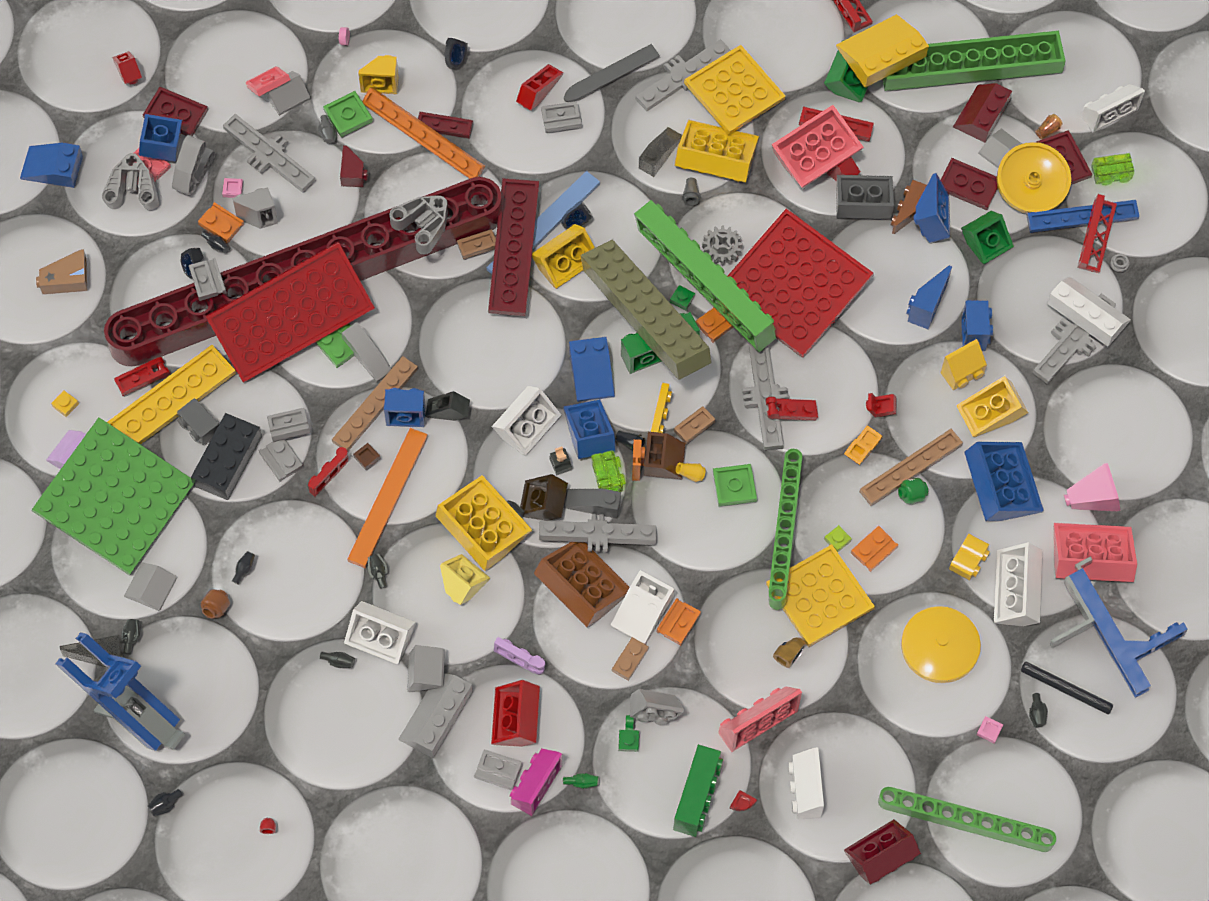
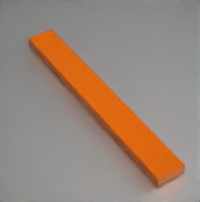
[362,87,485,179]
[347,428,428,569]

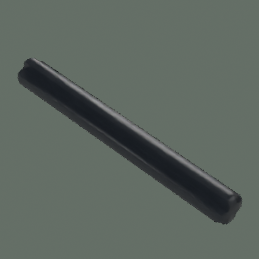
[1021,661,1113,714]

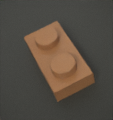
[457,229,496,260]
[674,406,715,444]
[612,637,649,681]

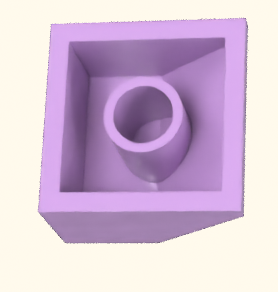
[46,430,86,469]

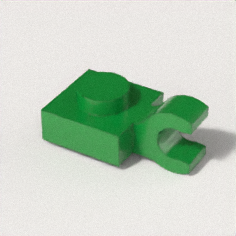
[618,715,639,752]

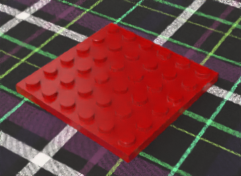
[727,208,874,358]

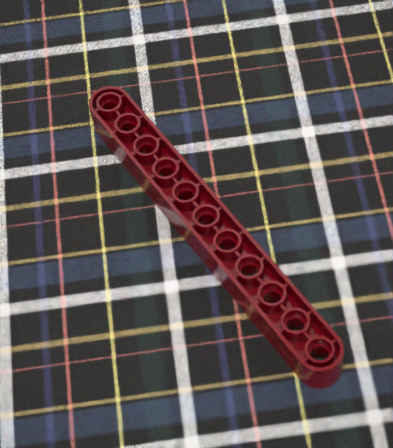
[104,177,502,367]

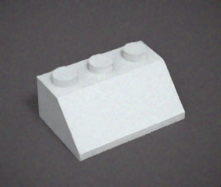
[1081,84,1145,132]
[492,386,561,456]
[344,601,415,665]
[788,747,824,819]

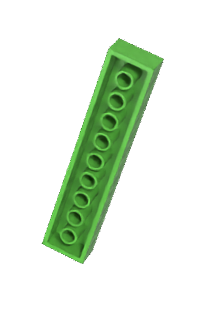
[882,30,1066,91]
[634,200,776,352]

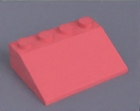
[772,105,864,188]
[1053,523,1137,582]
[719,686,802,752]

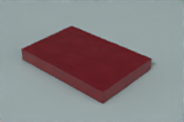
[143,87,209,136]
[1036,130,1093,185]
[941,157,998,210]

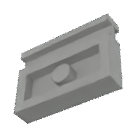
[541,101,582,133]
[189,258,226,301]
[267,407,310,441]
[259,439,303,482]
[474,749,522,790]

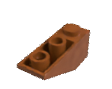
[891,180,927,234]

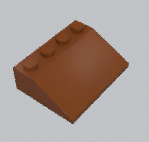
[534,542,630,627]

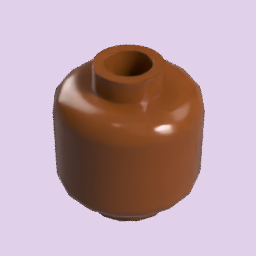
[201,589,230,619]

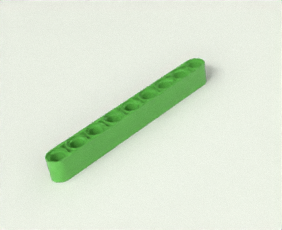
[769,448,802,610]
[878,787,1056,852]

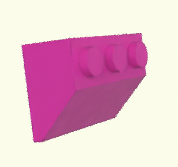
[509,748,562,816]

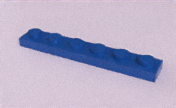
[1026,200,1140,233]

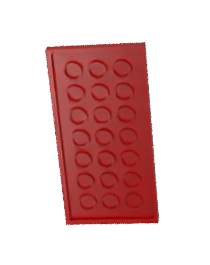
[205,242,375,383]

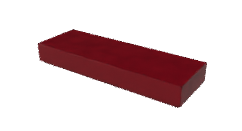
[418,111,473,139]

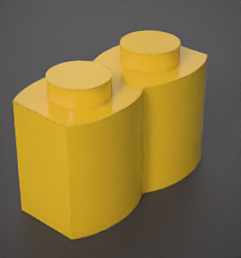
[949,534,990,581]

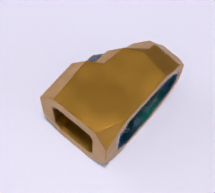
[773,637,806,668]

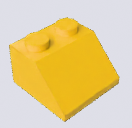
[358,55,399,94]
[941,339,987,390]

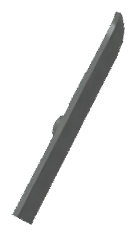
[564,44,660,102]

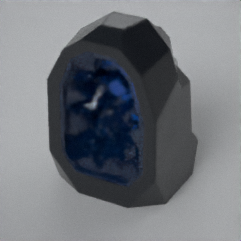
[444,38,468,68]
[561,201,592,229]
[180,248,204,279]

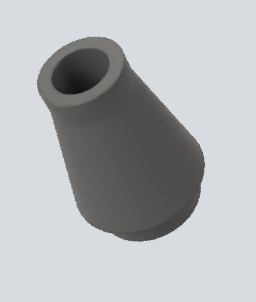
[682,177,700,206]

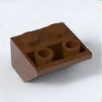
[644,431,686,480]

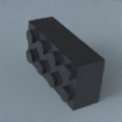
[191,413,262,500]

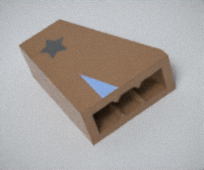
[36,249,87,295]

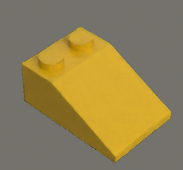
[956,376,1029,437]

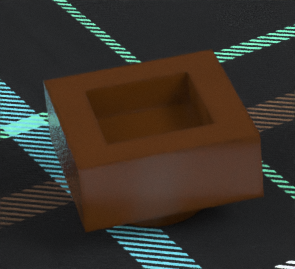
[353,443,381,470]

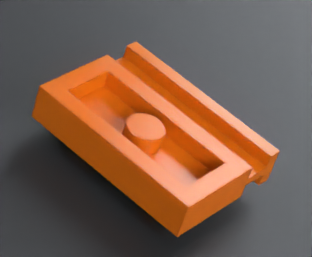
[198,202,244,243]
[695,307,733,343]
[632,440,645,481]
[851,526,899,572]
[656,598,701,646]

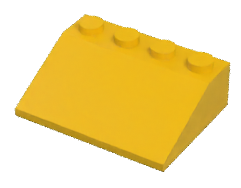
[836,14,929,88]
[675,120,759,182]
[436,475,532,571]

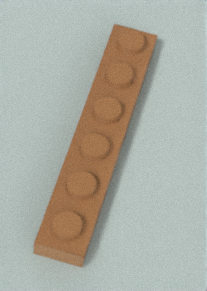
[332,356,418,452]
[859,429,963,506]

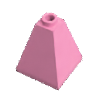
[1064,463,1121,511]

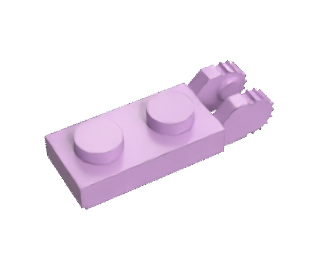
[494,637,545,675]

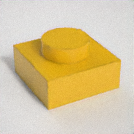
[51,390,79,417]

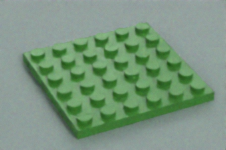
[32,417,193,575]

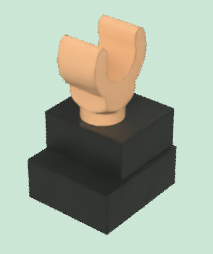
[549,446,572,476]

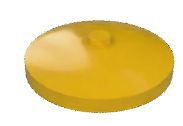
[997,142,1071,214]
[901,606,981,683]

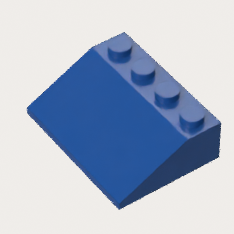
[964,442,1044,521]

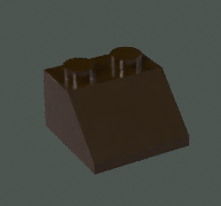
[520,474,568,521]

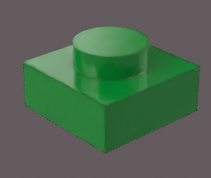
[670,285,695,311]

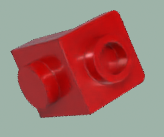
[866,393,896,417]

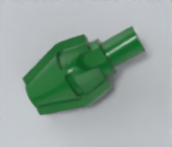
[563,773,599,789]

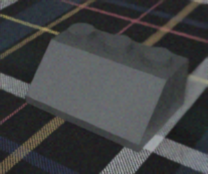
[836,175,894,219]

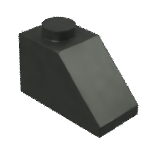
[425,391,470,421]

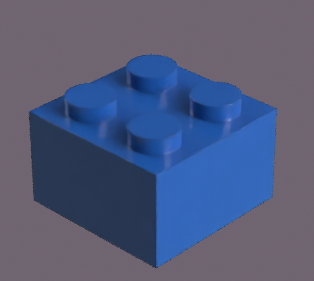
[139,114,182,162]
[961,300,993,351]
[384,388,426,427]

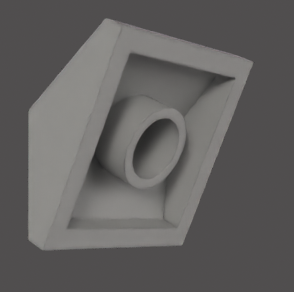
[978,128,1022,168]
[124,562,177,611]

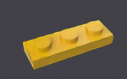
[651,383,672,433]

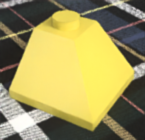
[440,554,490,605]

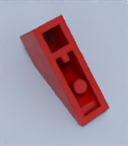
[516,64,564,110]

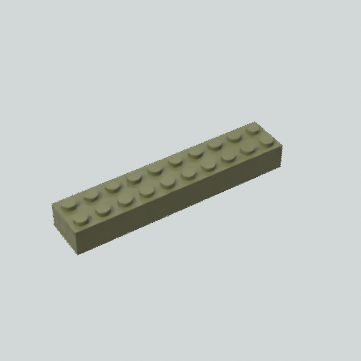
[581,239,712,380]

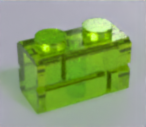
[1091,153,1134,185]
[591,451,626,492]

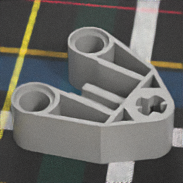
[172,135,215,195]
[102,153,159,210]
[390,196,448,254]

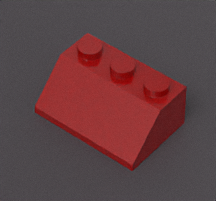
[491,680,540,747]

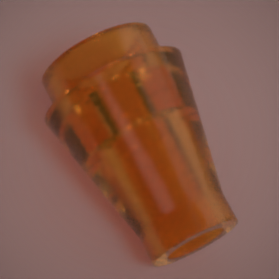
[1035,114,1063,139]

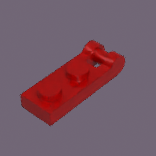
[114,357,171,396]
[765,397,818,421]
[308,447,349,497]

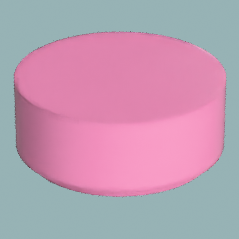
[339,27,350,45]

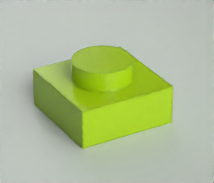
[824,525,852,552]

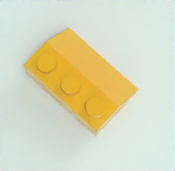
[532,224,595,289]

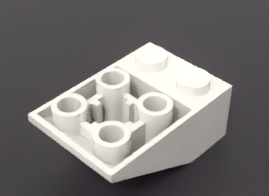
[611,570,674,644]

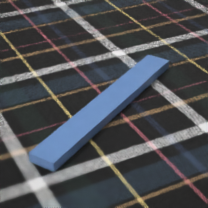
[487,171,600,274]

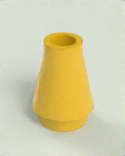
[676,462,706,482]

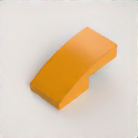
[844,425,883,465]

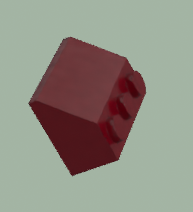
[953,83,1012,143]
[844,819,921,885]

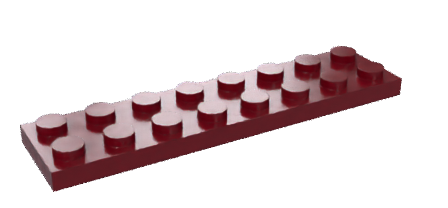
[488,178,539,316]

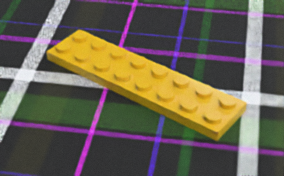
[107,345,236,445]

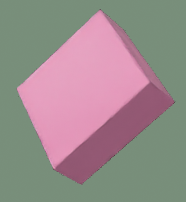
[222,178,243,198]
[977,716,1003,744]

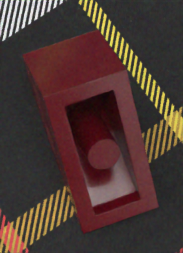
[340,145,368,187]

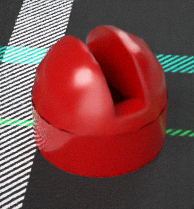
[260,817,276,834]

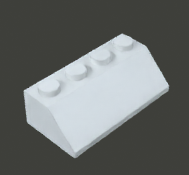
[1047,277,1131,347]
[994,542,1043,626]

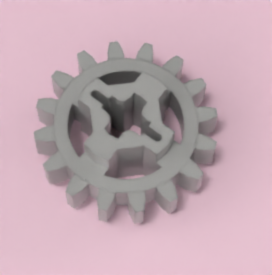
[702,225,743,265]

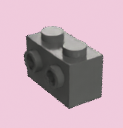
[177,398,219,445]

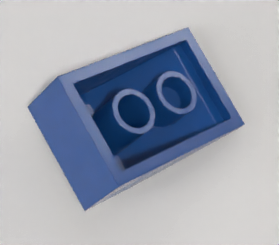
[20,143,83,188]
[914,173,950,243]
[906,265,952,330]
[569,337,615,402]
[563,399,615,459]

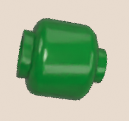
[898,478,928,504]

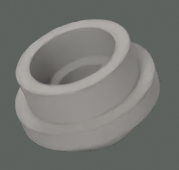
[1110,254,1129,272]

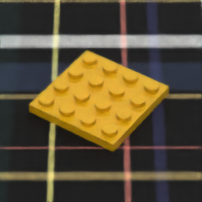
[684,45,786,135]
[766,544,875,647]

